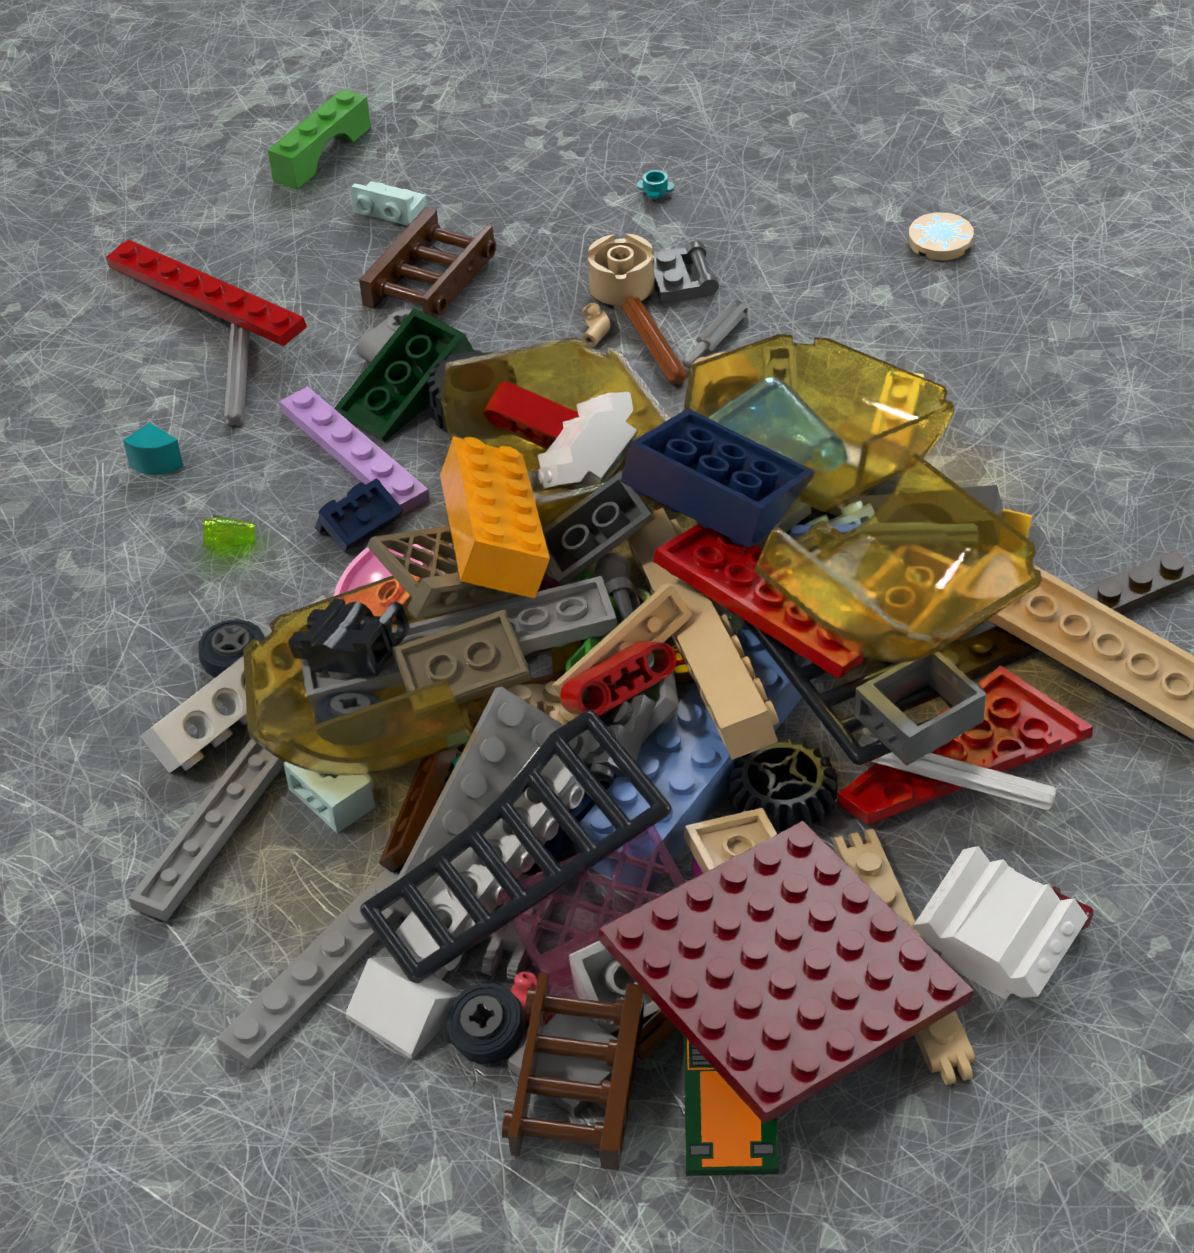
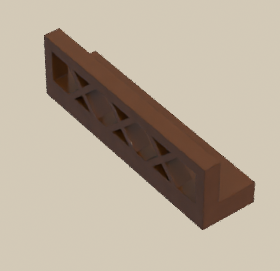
[379,727,468,872]

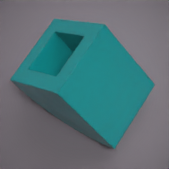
[123,422,183,475]

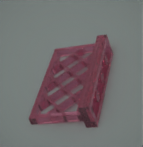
[498,826,685,987]

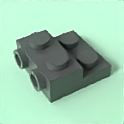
[568,695,656,781]

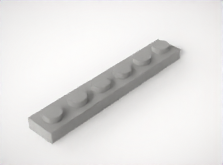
[129,728,296,922]
[217,869,401,1069]

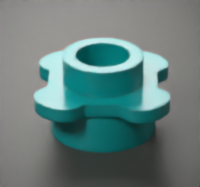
[637,170,674,199]

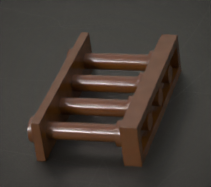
[359,207,497,319]
[502,972,645,1170]

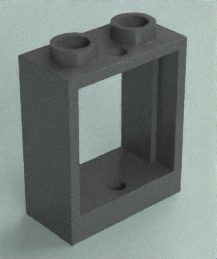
[854,646,986,766]

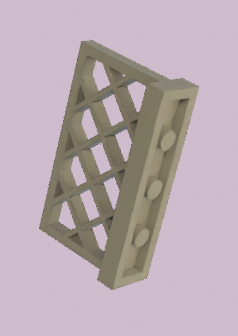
[367,526,521,618]

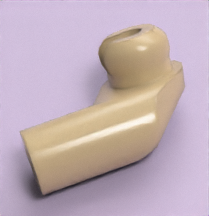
[582,303,611,348]

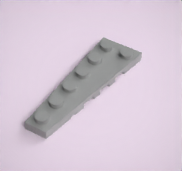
[388,686,563,918]

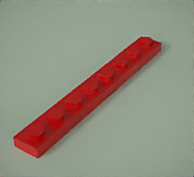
[106,239,307,347]

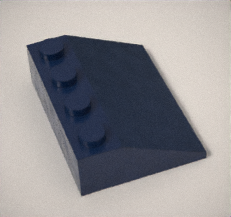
[620,408,815,548]

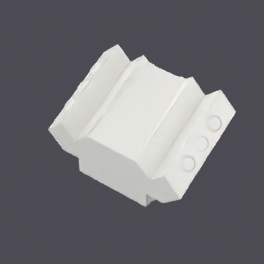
[528,391,637,498]
[914,846,1088,1000]

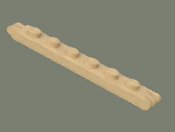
[833,828,975,1086]

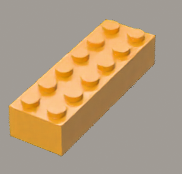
[440,437,550,599]

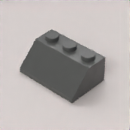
[542,471,656,586]

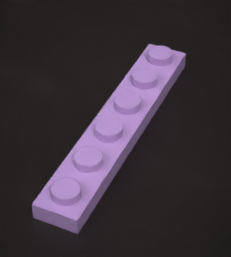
[279,386,430,516]

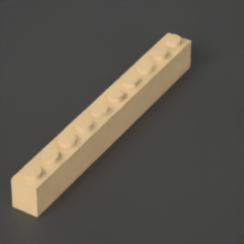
[627,508,779,760]

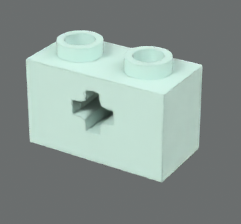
[283,738,375,833]

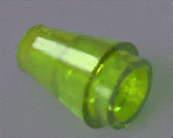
[203,514,255,551]

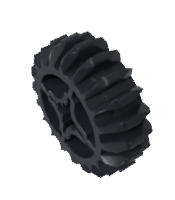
[728,737,838,834]

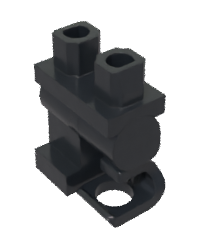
[288,599,410,676]

